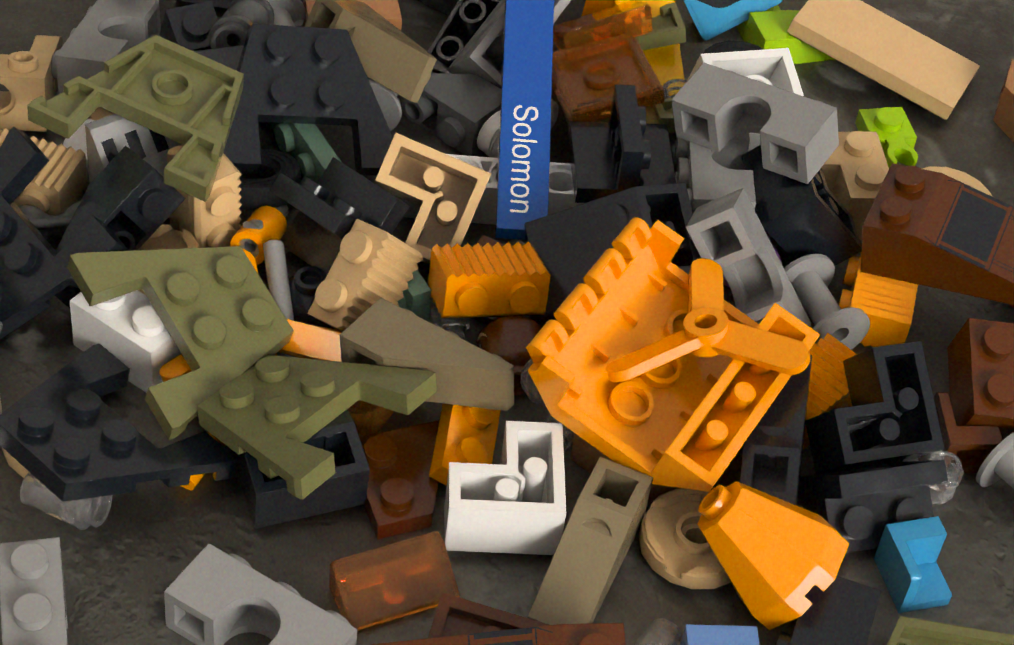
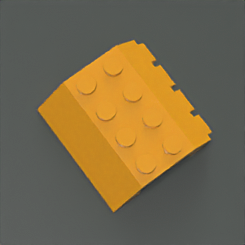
[526,217,820,492]

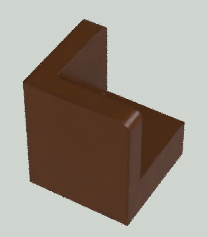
[931,392,1002,474]

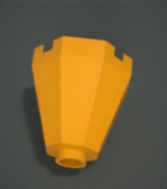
[697,481,849,630]

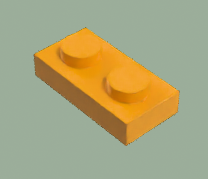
[429,404,501,486]

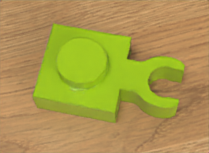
[855,107,918,168]

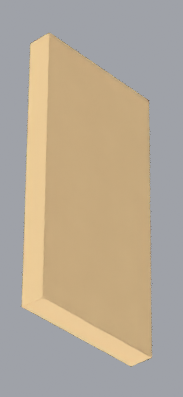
[787,0,980,120]

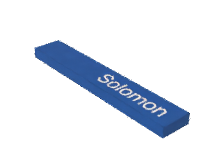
[495,0,554,240]

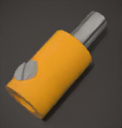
[230,205,289,265]

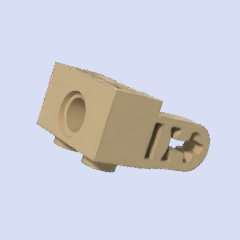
[0,35,63,132]

